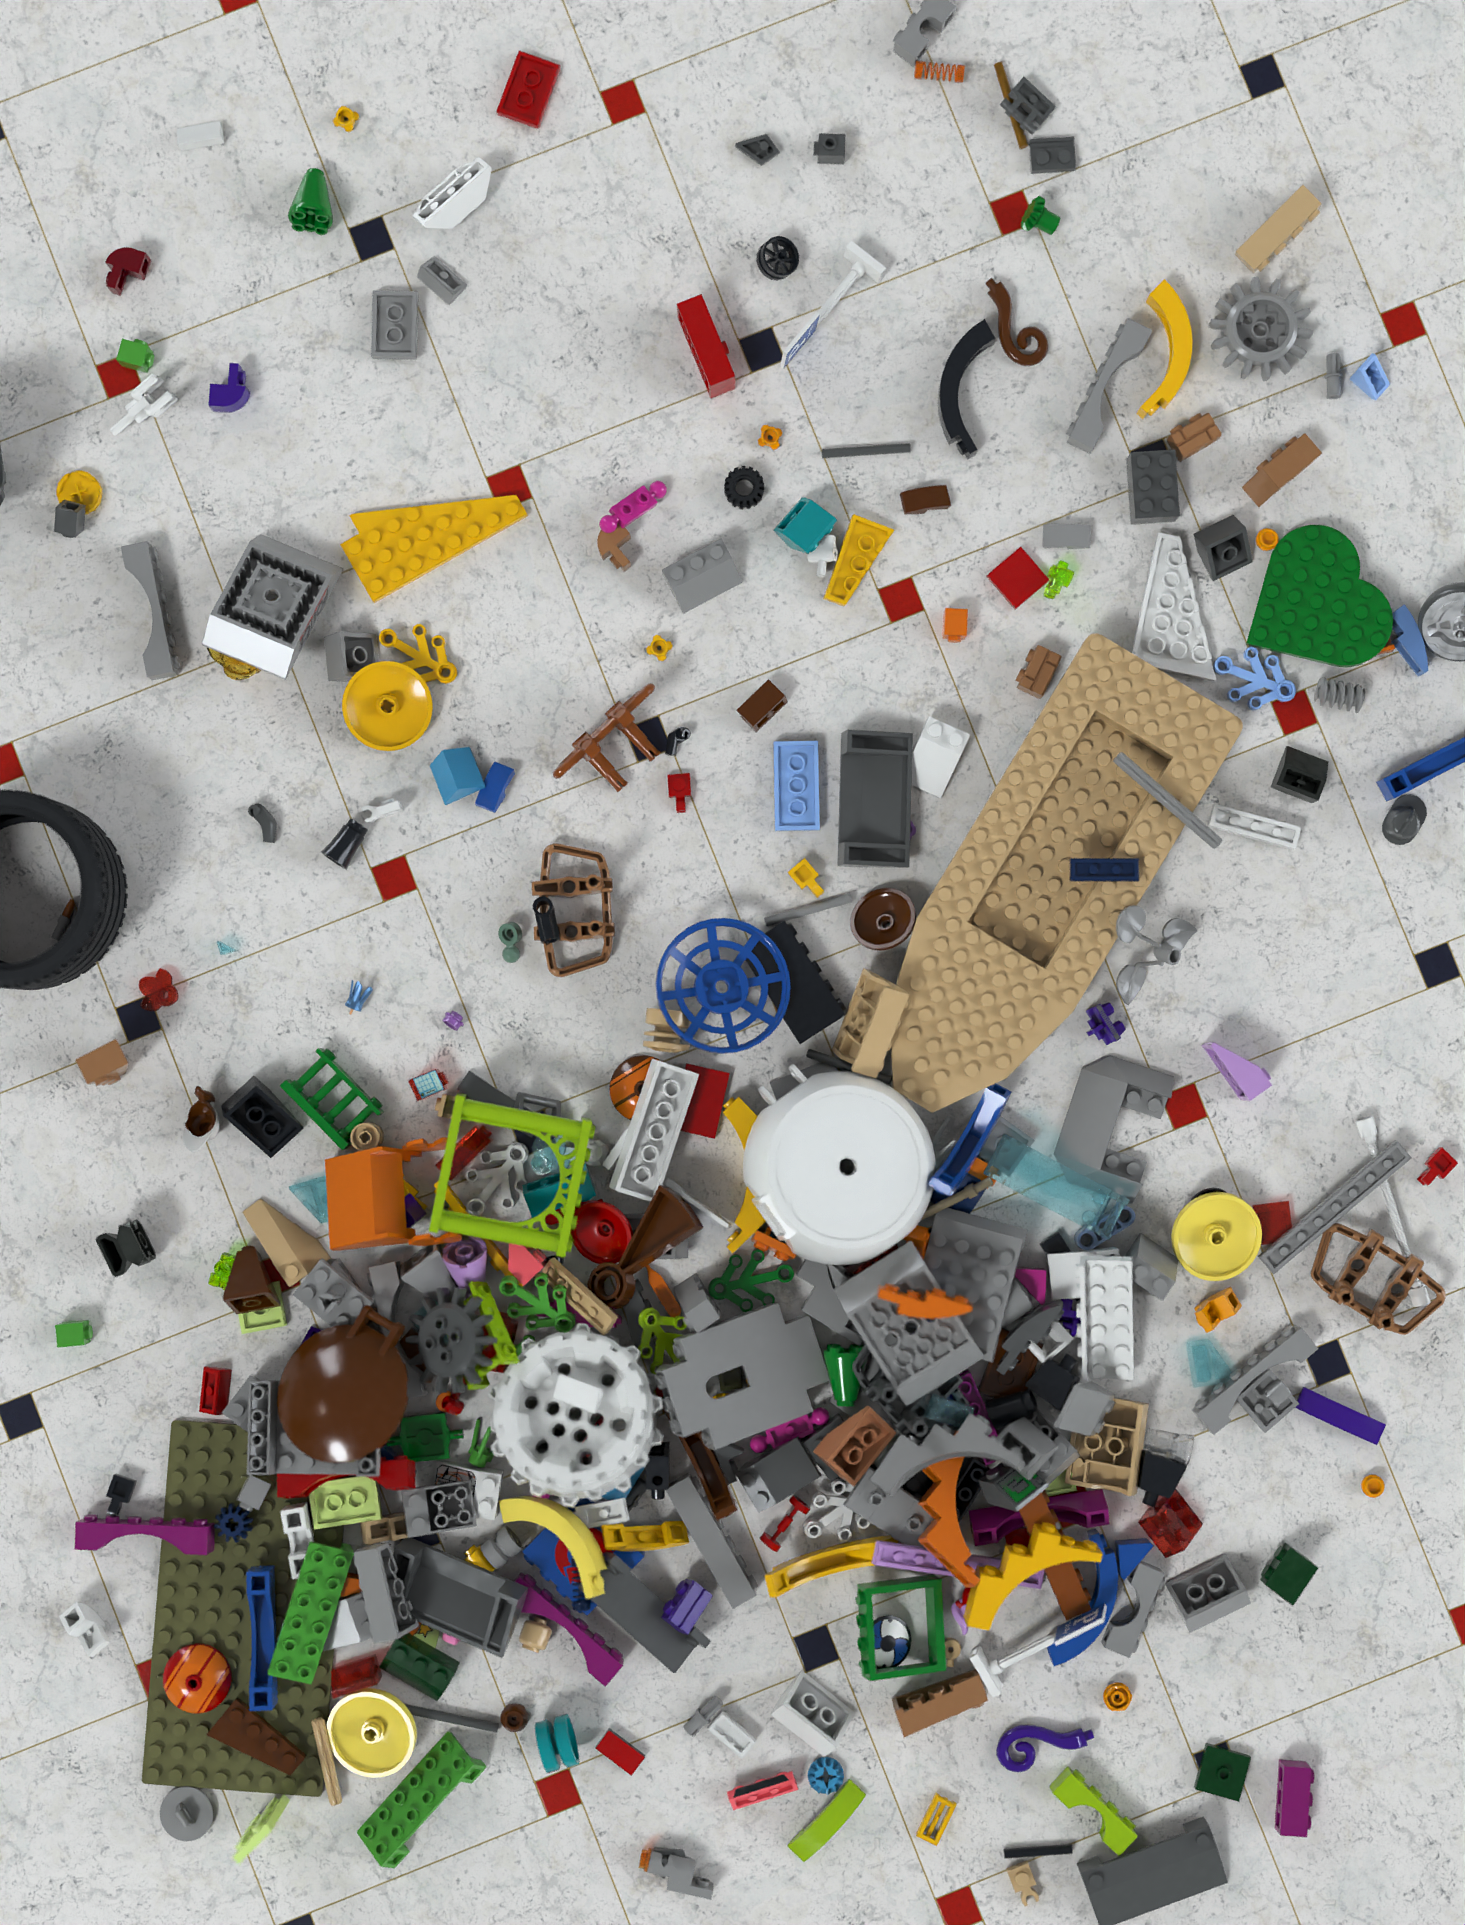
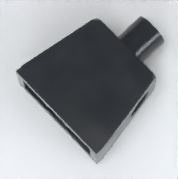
[1025,1353,1080,1411]
[646,1442,670,1500]
[1138,1449,1187,1507]

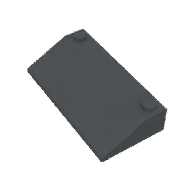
[837,730,913,868]
[393,1537,528,1658]
[1077,1816,1228,1925]

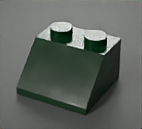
[1260,1543,1318,1606]

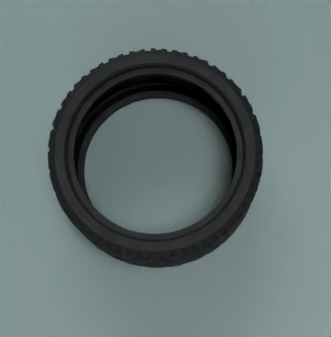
[0,790,128,990]

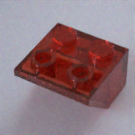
[1138,1489,1203,1558]

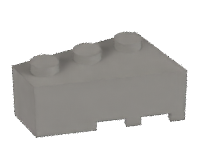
[674,1273,721,1333]

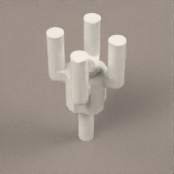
[110,373,179,436]

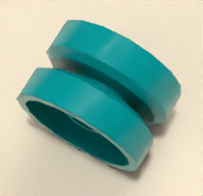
[535,1714,580,1773]

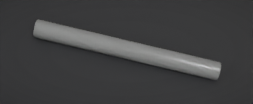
[764,894,852,926]

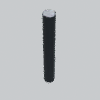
[1003,1844,1073,1859]

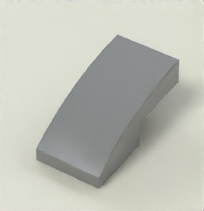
[1043,524,1091,549]

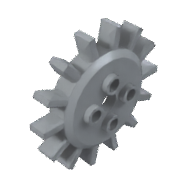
[1208,277,1313,381]

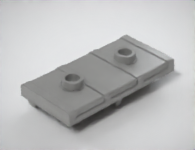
[843,1467,933,1547]

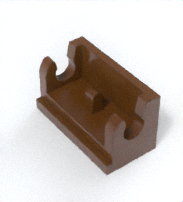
[737,679,788,732]

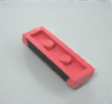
[727,1771,798,1810]

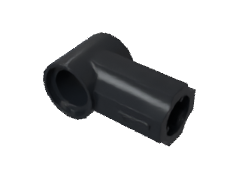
[533,896,561,944]

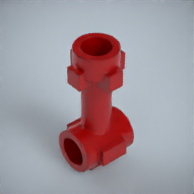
[441,1377,466,1415]

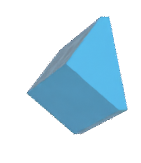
[430,747,486,805]

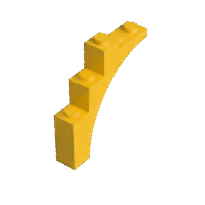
[963,1522,1103,1630]

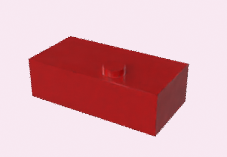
[677,294,735,399]

